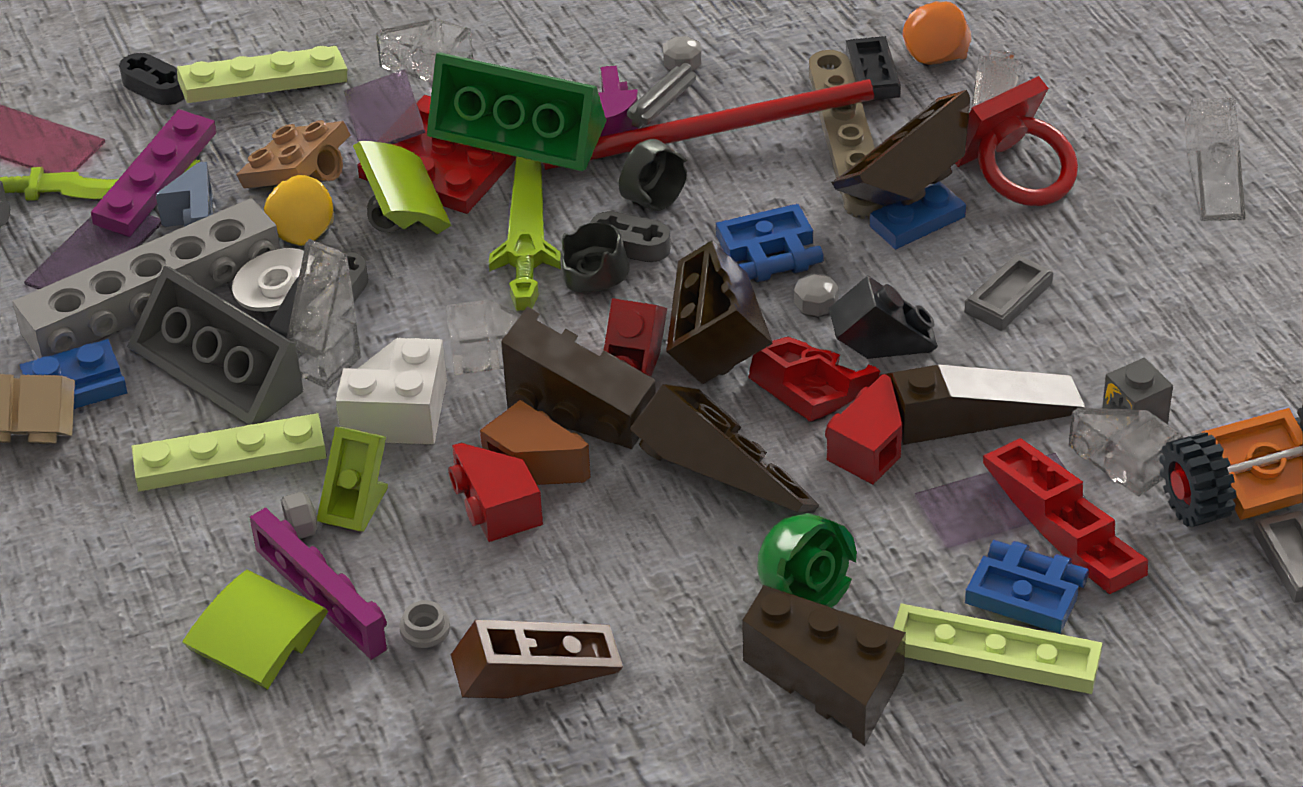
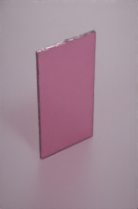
[0,105,105,173]

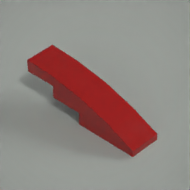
[983,438,1148,594]

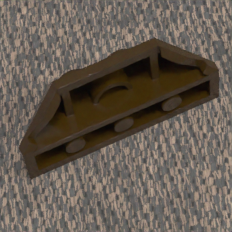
[831,90,971,206]

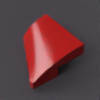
[748,336,880,421]

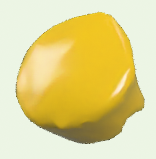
[264,175,334,246]

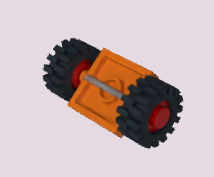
[1159,405,1303,527]

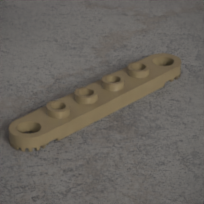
[809,50,886,219]

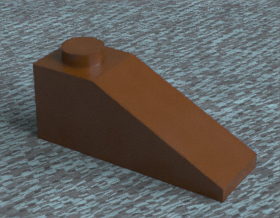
[450,619,623,699]

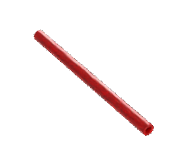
[543,79,874,170]

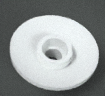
[232,248,320,312]

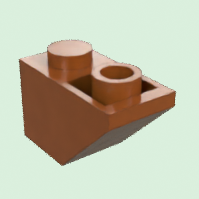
[480,400,591,485]

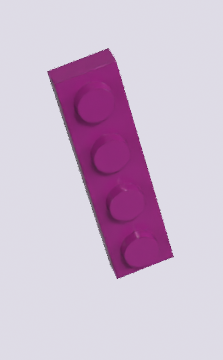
[91,109,216,237]
[250,507,387,660]

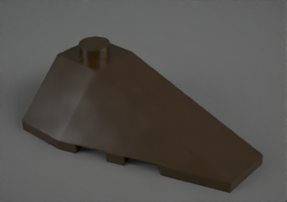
[630,384,819,513]

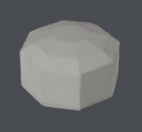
[663,36,701,71]
[794,274,839,317]
[281,491,317,539]

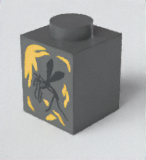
[1101,357,1173,443]

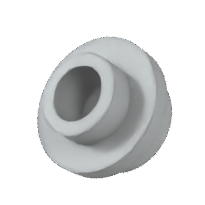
[399,600,450,648]

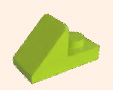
[317,427,388,531]

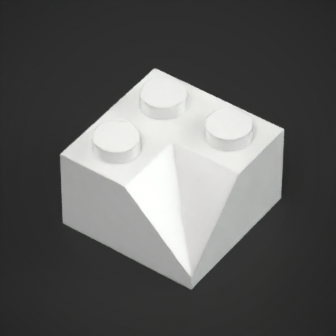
[336,338,447,444]

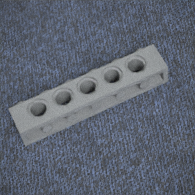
[12,198,280,358]

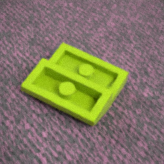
[353,141,452,235]
[182,569,328,690]

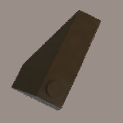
[879,365,1085,445]

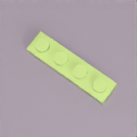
[177,46,347,103]
[132,413,327,492]
[893,603,1102,694]

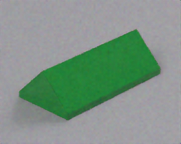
[427,52,606,171]

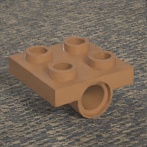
[236,120,351,188]

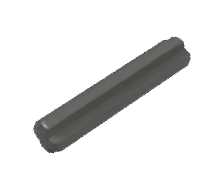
[627,63,696,128]

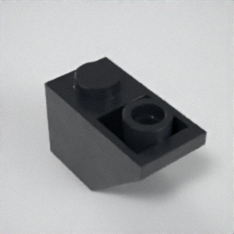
[829,275,938,359]

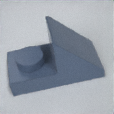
[156,162,213,227]

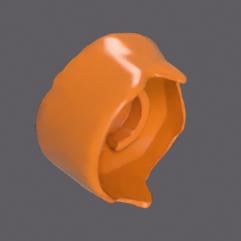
[903,1,971,65]

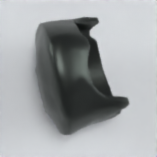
[618,139,687,211]
[562,222,630,292]

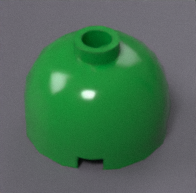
[757,513,857,608]

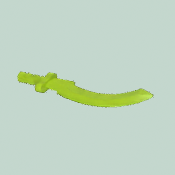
[0,159,201,201]

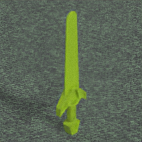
[489,156,561,311]

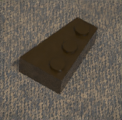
[666,240,773,384]
[501,306,656,449]
[742,585,906,746]

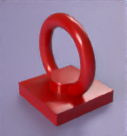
[955,76,1078,206]

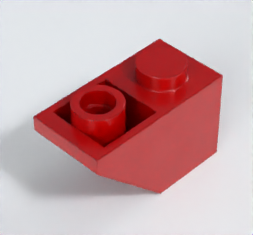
[603,298,667,377]
[825,374,902,485]
[448,443,543,542]

